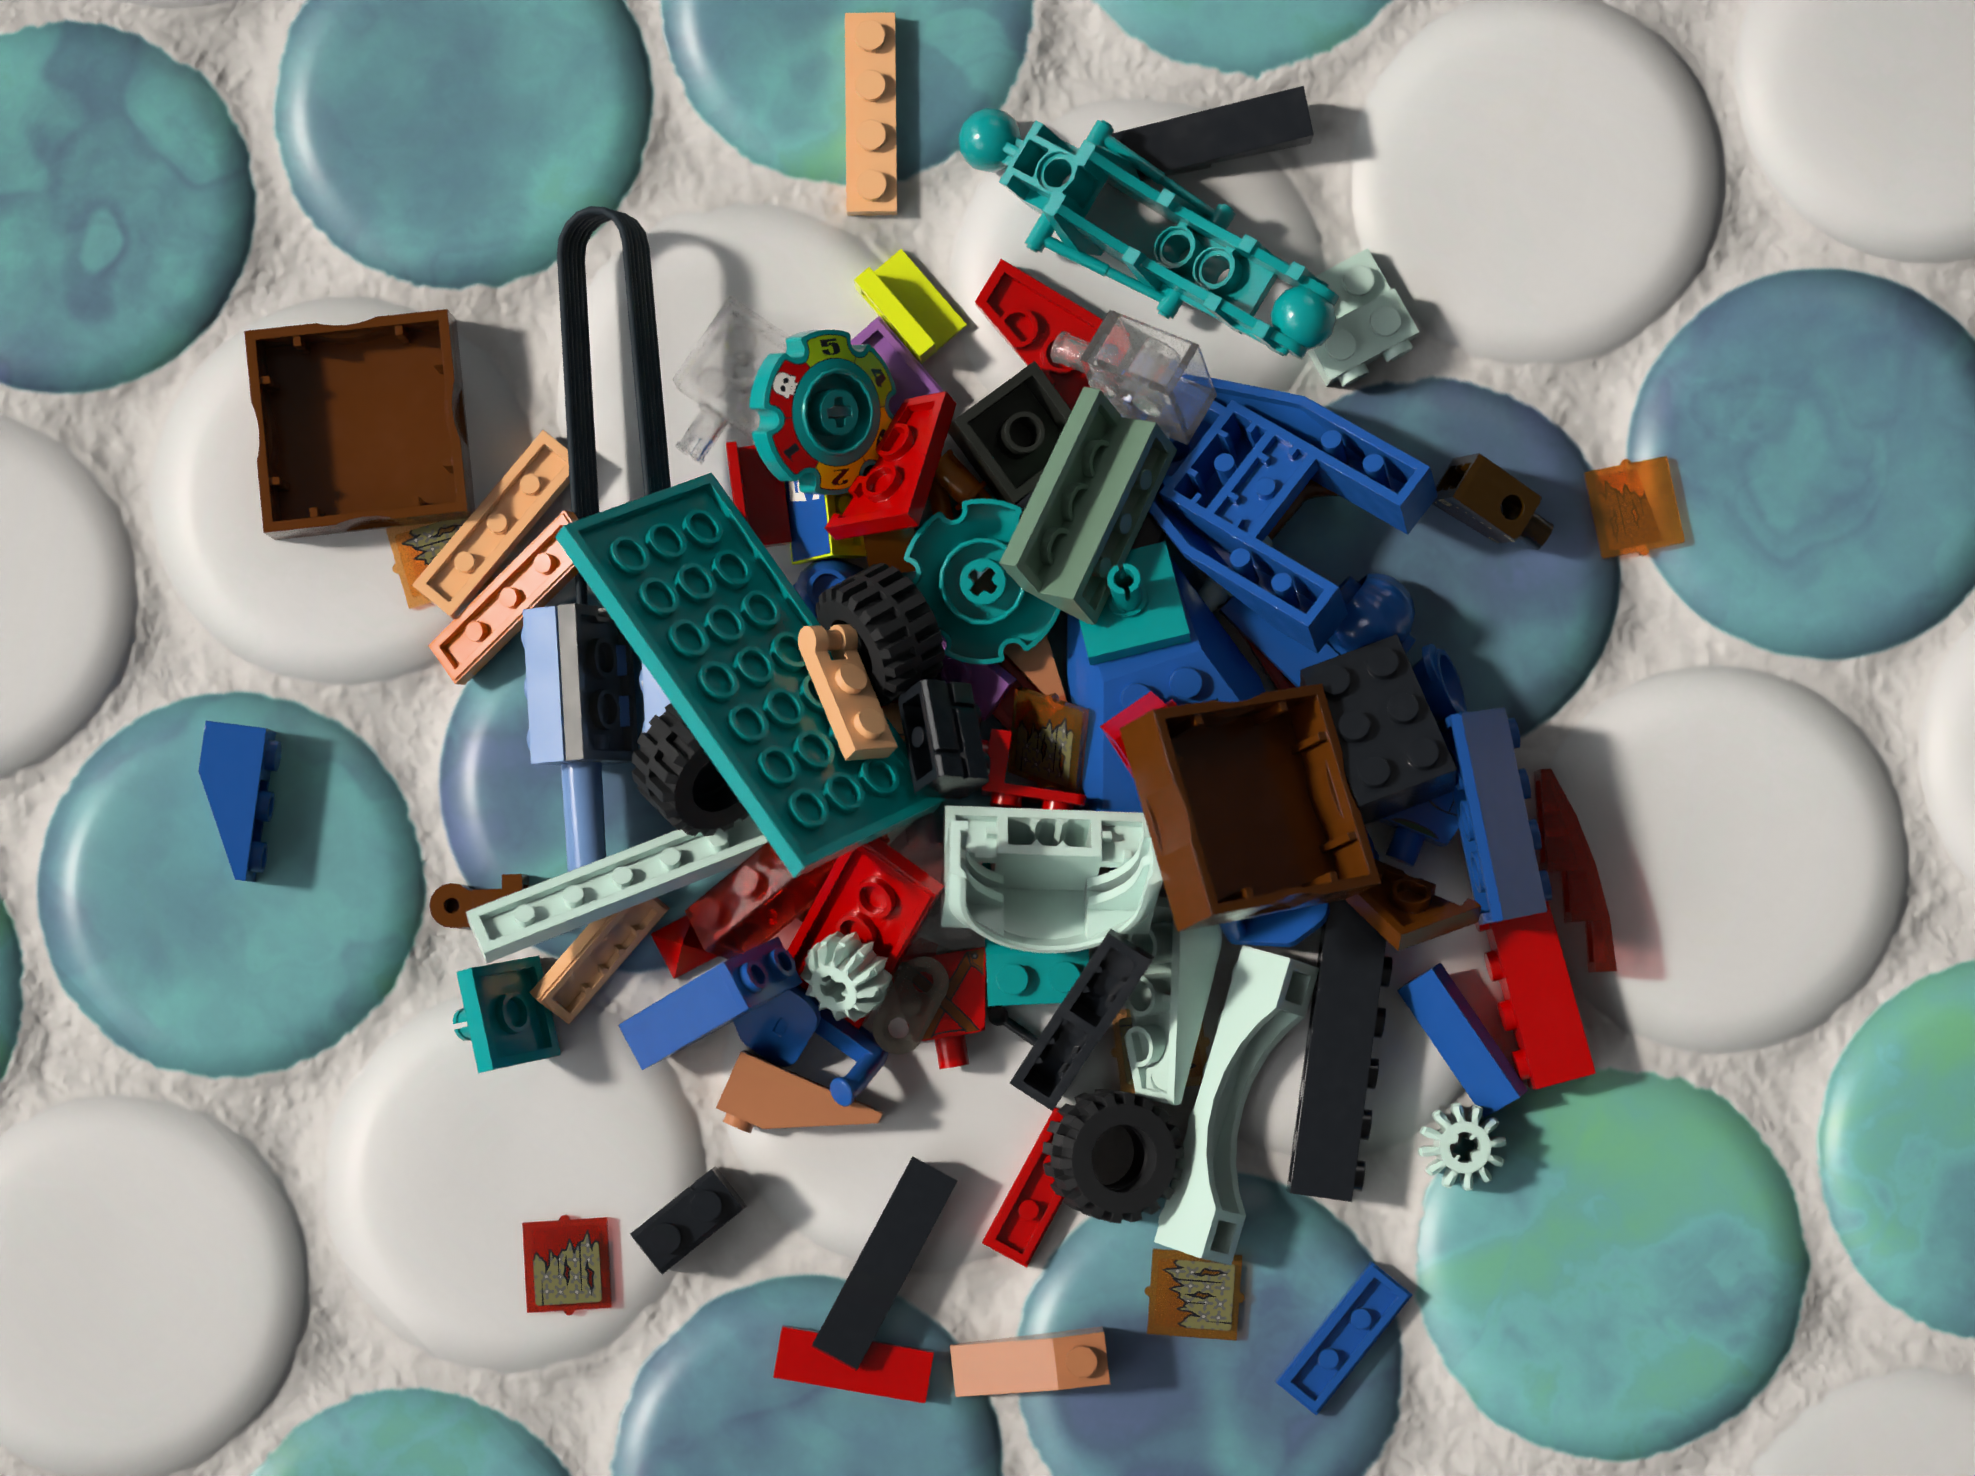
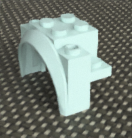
[941,805,1163,953]

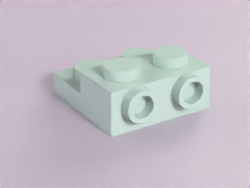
[1307,248,1419,387]

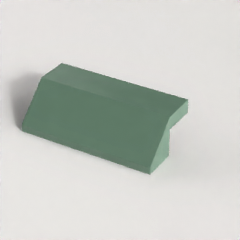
[1000,387,1177,625]

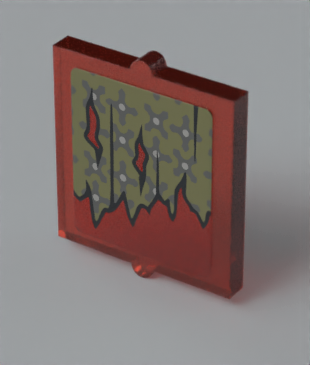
[522,1214,612,1315]

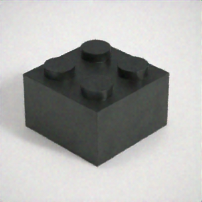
[948,361,1072,504]

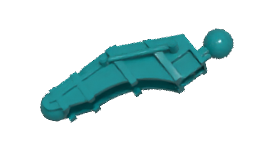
[958,108,1339,360]

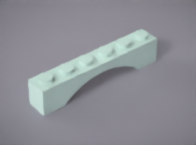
[1154,945,1319,1265]

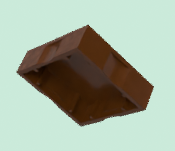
[244,309,475,540]
[1120,683,1381,932]

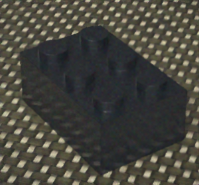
[1300,634,1457,825]

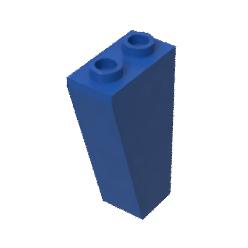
[618,937,803,1070]

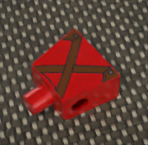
[892,947,986,1069]

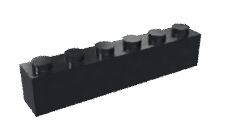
[1286,900,1393,1202]

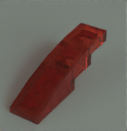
[1534,769,1617,973]

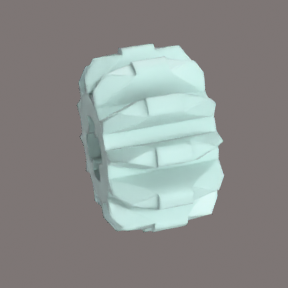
[800,931,893,1022]
[1418,1103,1507,1191]

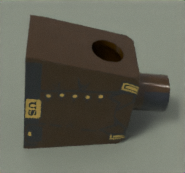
[1432,453,1554,550]

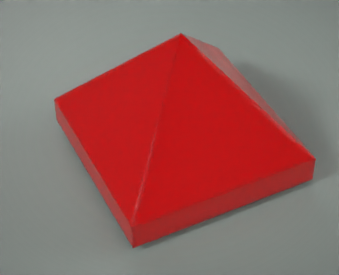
[651,910,720,979]

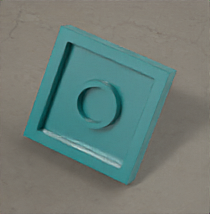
[1079,541,1191,665]
[453,955,561,1073]

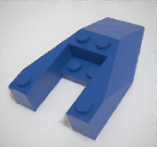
[1118,366,1438,654]
[1066,555,1265,872]

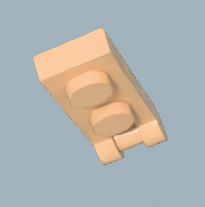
[798,624,898,761]

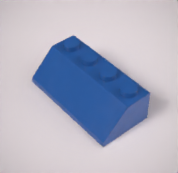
[1437,707,1552,925]

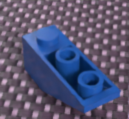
[198,721,282,882]

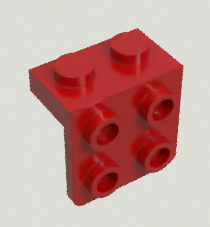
[981,728,1086,810]

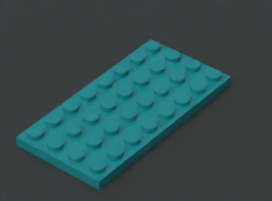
[555,472,945,878]

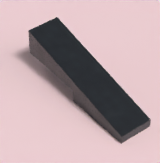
[1104,86,1314,187]
[1009,928,1155,1111]
[811,1156,958,1371]

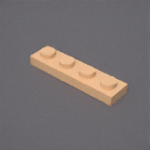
[845,12,897,216]
[412,430,570,620]

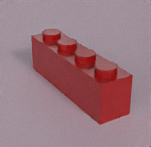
[1475,901,1596,1089]

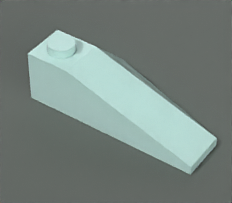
[1122,889,1222,1105]

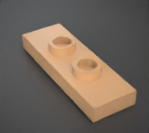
[529,897,670,1024]

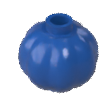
[1328,573,1416,655]

